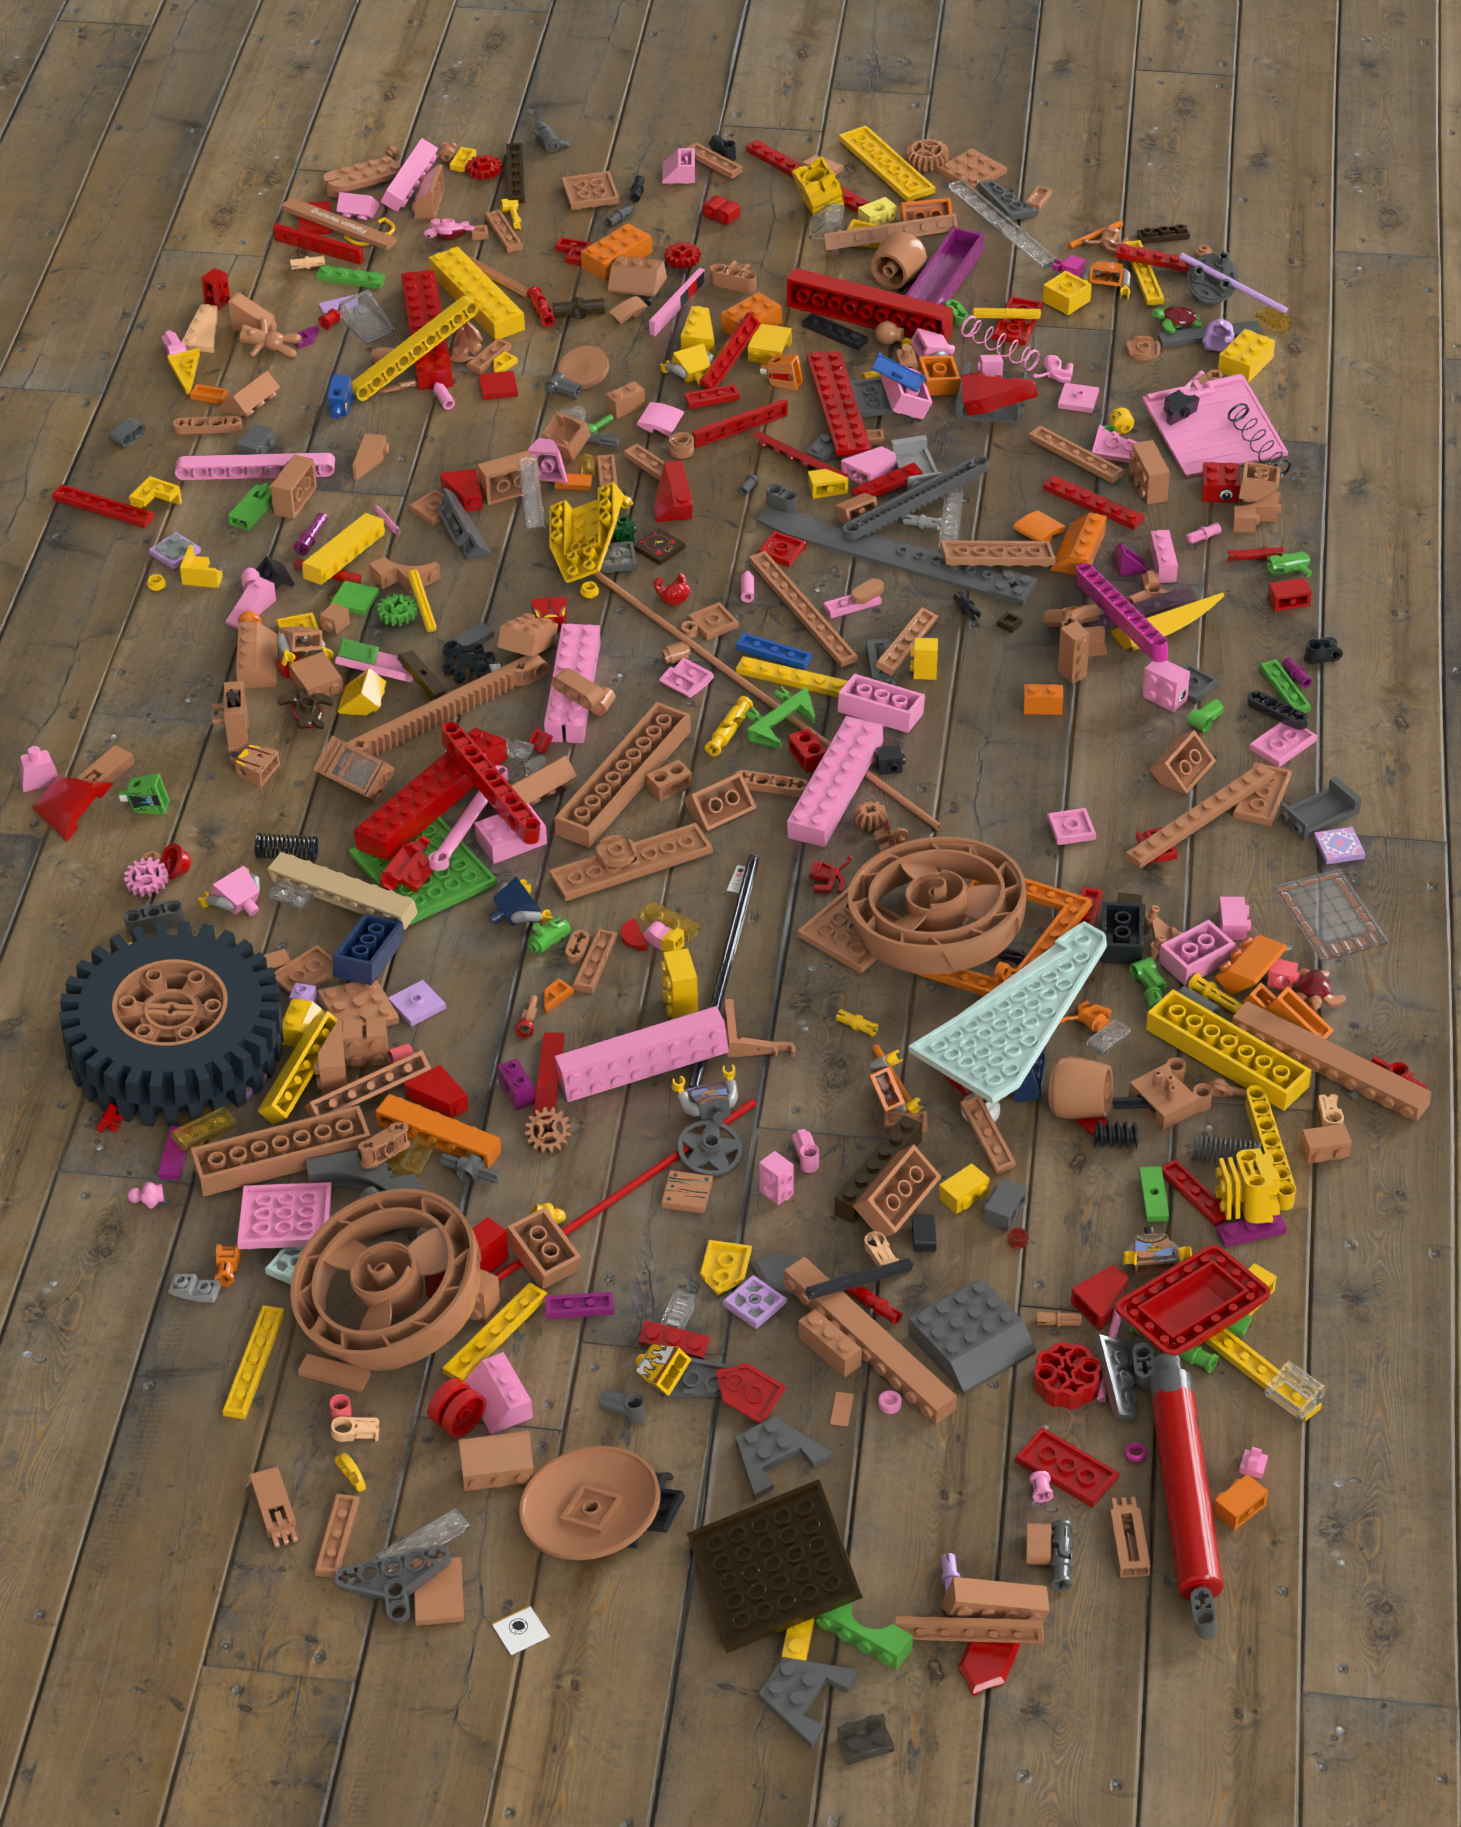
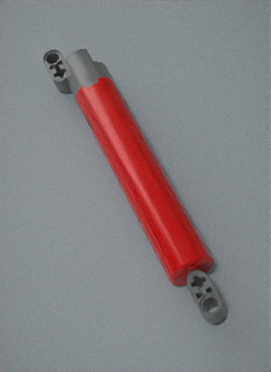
[1132,1342,1224,1640]

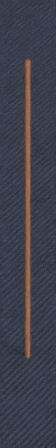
[592,572,941,830]

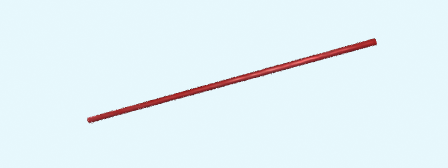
[495,1099,757,1282]

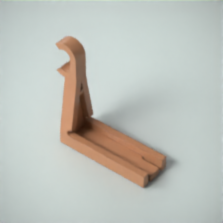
[723,999,796,1058]

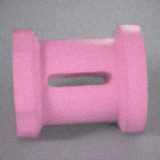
[1029,1471,1053,1503]

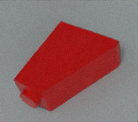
[440,469,483,511]
[404,1065,469,1118]
[1071,1264,1128,1331]

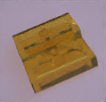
[384,1135,436,1178]

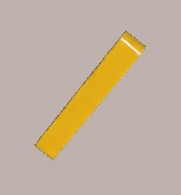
[1245,1085,1296,1210]

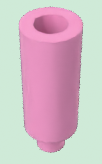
[433,382,455,410]
[741,571,754,602]

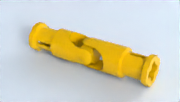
[705,696,753,757]

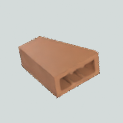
[228,292,277,333]

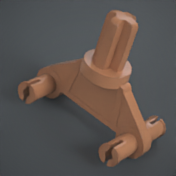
[1143,905,1184,962]

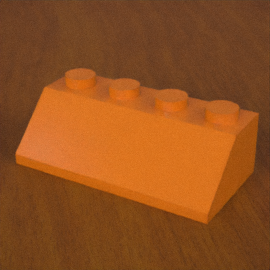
[1051,513,1107,575]

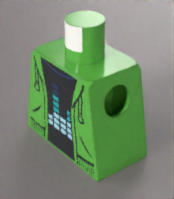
[119,773,170,814]

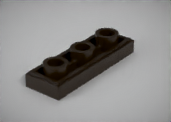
[1137,224,1190,244]
[397,650,447,699]

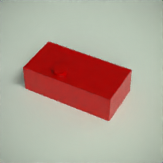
[425,1217,509,1299]

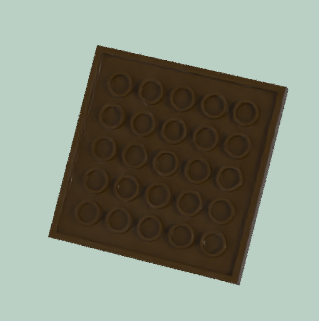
[687,1479,863,1653]

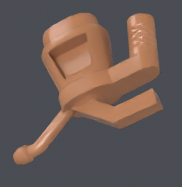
[1083,226,1130,254]

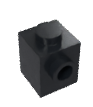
[876,745,906,775]

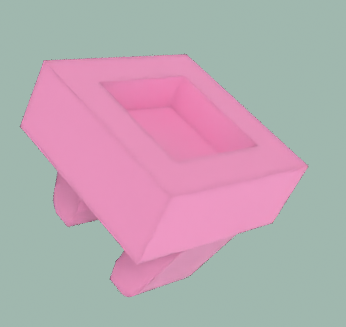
[1239,1447,1268,1479]

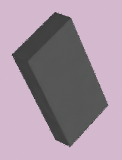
[453,622,495,646]

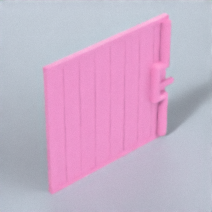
[1142,374,1288,478]

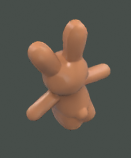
[239,318,302,359]

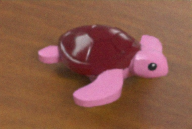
[424,219,474,240]

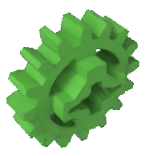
[377,593,418,626]

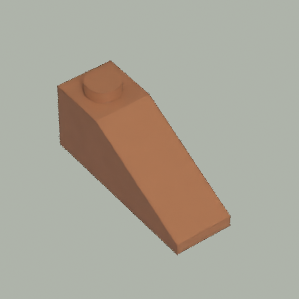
[352,433,389,480]

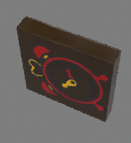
[634,528,685,565]

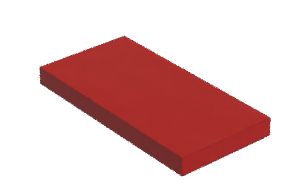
[992,296,1044,346]
[1015,1427,1120,1508]

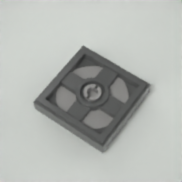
[600,541,638,573]

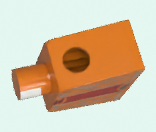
[760,354,803,392]

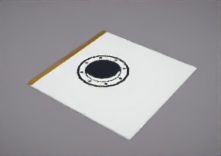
[491,1605,550,1655]

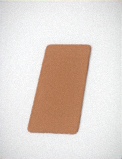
[830,1392,854,1427]

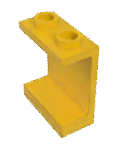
[748,324,792,364]

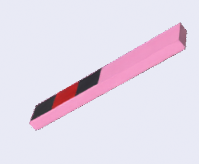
[649,268,705,336]

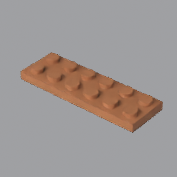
[940,540,1056,567]

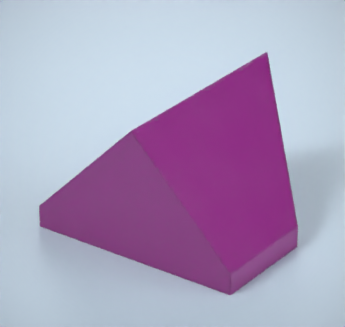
[1112,542,1148,576]

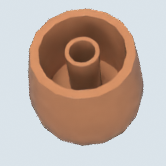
[870,232,927,289]
[1048,1056,1113,1120]

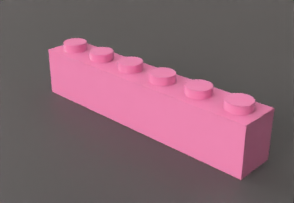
[381,138,438,212]

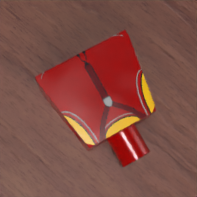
[531,596,567,633]

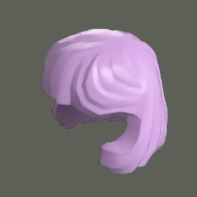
[1202,318,1234,352]

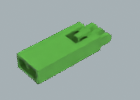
[228,483,272,530]

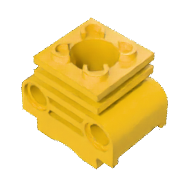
[792,156,844,218]
[1215,1148,1280,1223]

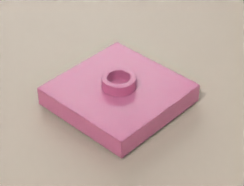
[1058,383,1099,413]
[1047,808,1096,845]

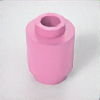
[241,568,260,592]

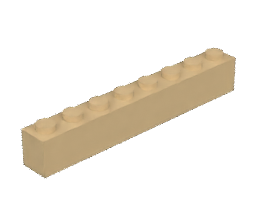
[268,852,418,930]

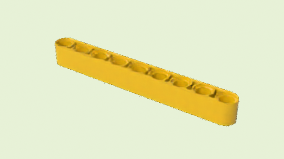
[351,296,479,401]

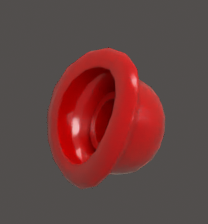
[160,843,191,880]

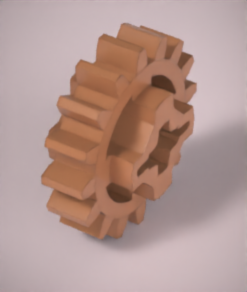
[525,1107,572,1155]

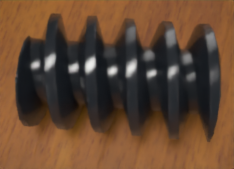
[1093,1120,1138,1149]

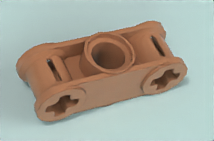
[358,1122,411,1169]

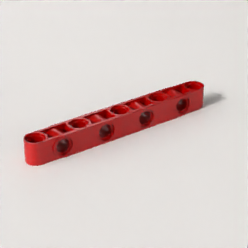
[441,722,541,845]

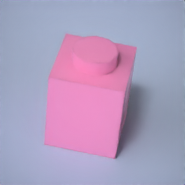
[977,355,1003,378]

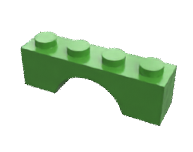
[815,1602,913,1670]

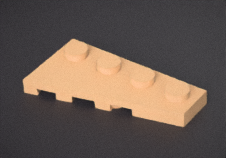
[182,304,218,353]

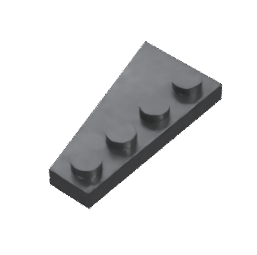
[1094,1334,1137,1422]

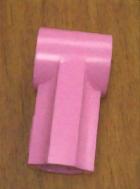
[161,330,187,356]
[792,1129,819,1173]

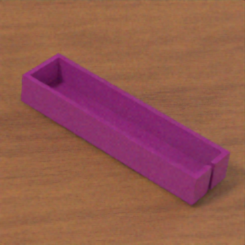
[905,227,985,306]

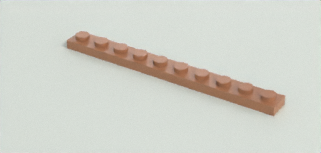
[749,551,858,667]
[1126,763,1276,868]

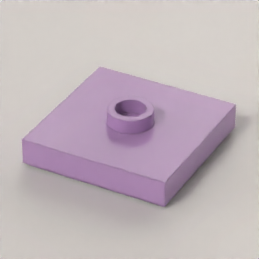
[388,980,446,1027]

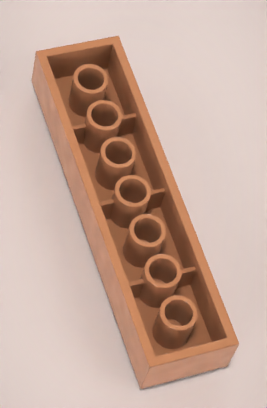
[190,1105,371,1197]

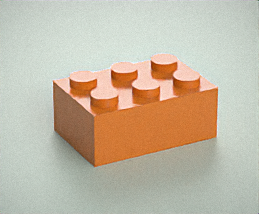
[721,292,782,342]

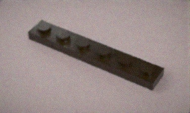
[506,143,525,204]

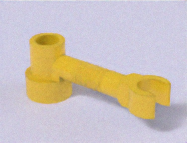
[500,199,521,229]

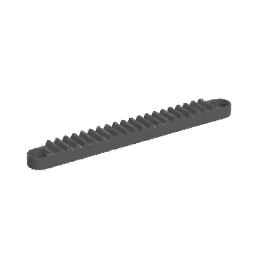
[843,456,989,540]

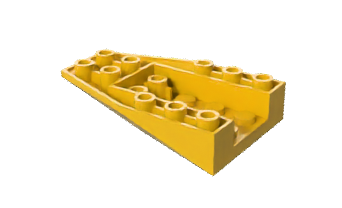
[549,482,624,583]

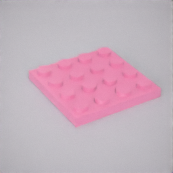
[237,1182,332,1249]

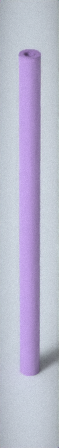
[1179,253,1288,314]

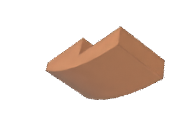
[609,296,648,325]

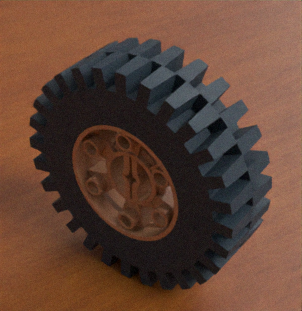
[59,921,284,1127]

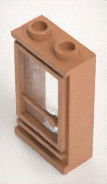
[313,735,395,803]

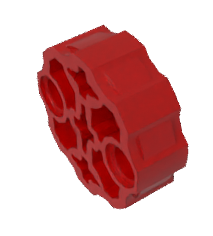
[1033,1342,1101,1410]

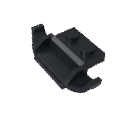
[626,1472,685,1549]

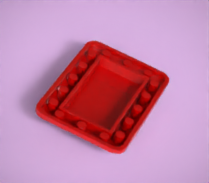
[1116,1245,1270,1355]

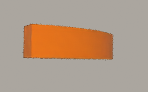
[1242,983,1334,1039]

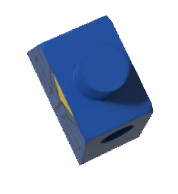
[327,374,354,419]

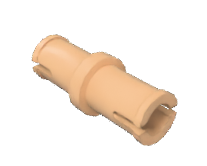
[290,255,325,270]

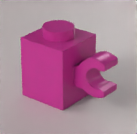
[1052,255,1086,278]

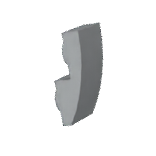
[168,1274,221,1303]

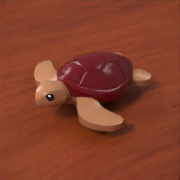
[1296,968,1346,1011]

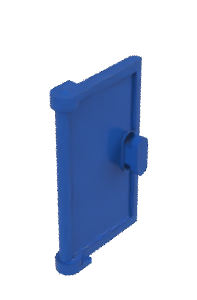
[872,352,926,392]

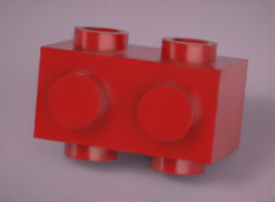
[201,268,230,311]

